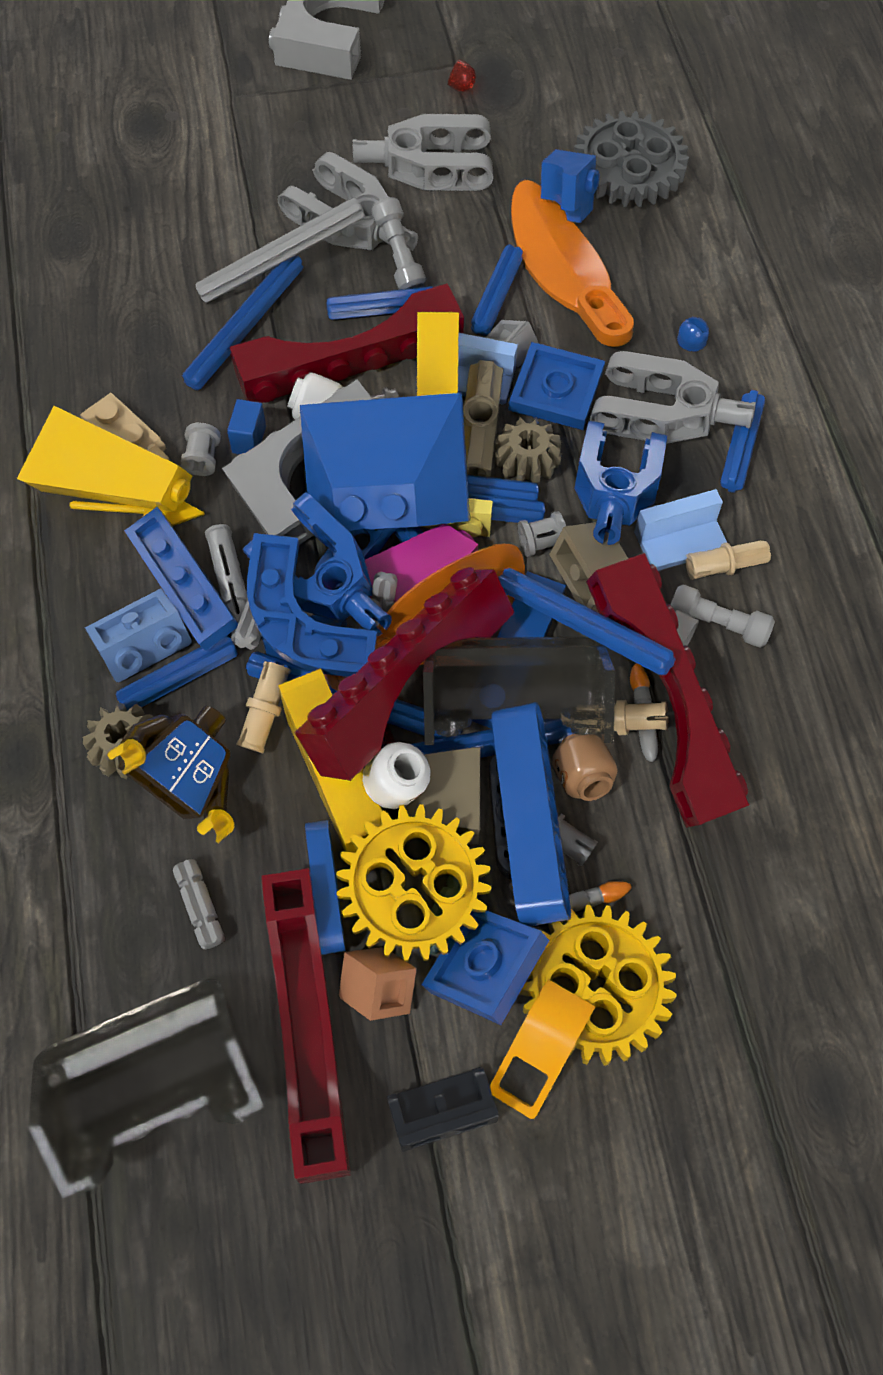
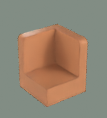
[339,947,417,1021]

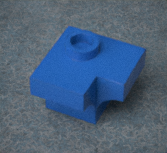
[541,149,600,223]

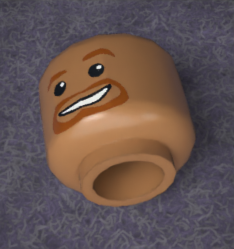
[552,733,618,801]

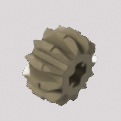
[495,417,562,484]
[82,701,153,780]

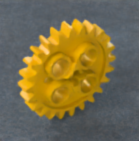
[336,804,491,961]
[519,905,677,1065]

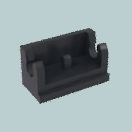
[387,1067,499,1152]

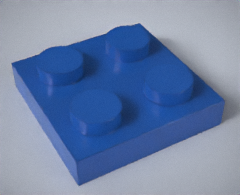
[509,342,605,430]
[422,910,550,1025]

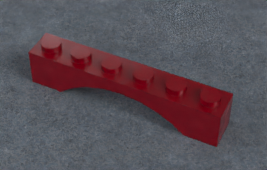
[230,283,464,403]
[586,553,749,828]
[294,567,515,781]
[261,868,351,1184]

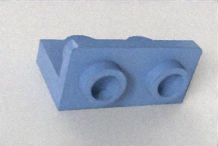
[85,588,192,682]

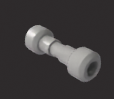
[371,197,426,290]
[671,584,775,648]

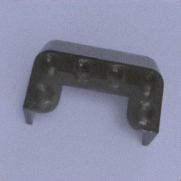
[29,979,264,1198]

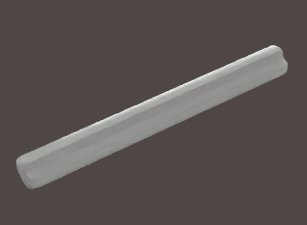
[196,198,364,303]

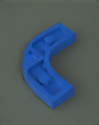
[247,533,377,677]

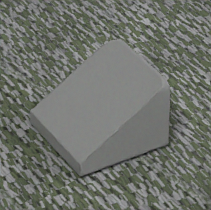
[485,320,538,367]

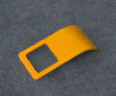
[490,979,595,1119]

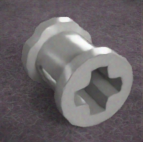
[180,423,221,476]
[518,511,566,557]

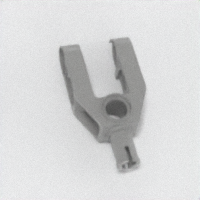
[353,114,493,191]
[278,152,418,251]
[590,351,756,444]

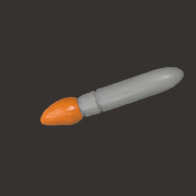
[630,663,658,762]
[569,881,631,912]

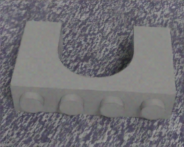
[269,0,385,80]
[222,380,372,545]

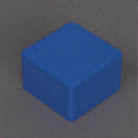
[227,399,266,454]

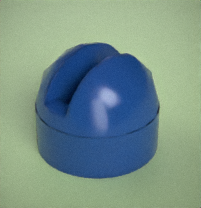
[677,317,709,351]

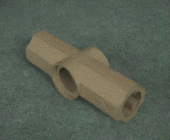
[463,360,503,477]

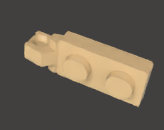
[80,392,169,460]

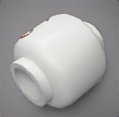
[287,373,342,420]
[362,742,430,809]

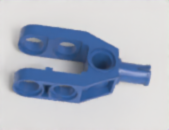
[574,421,668,545]
[242,492,392,637]

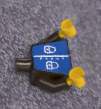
[107,705,234,843]

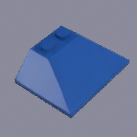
[300,393,470,530]

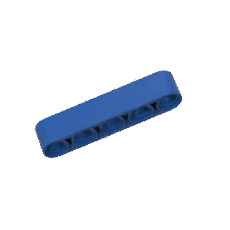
[492,702,571,926]

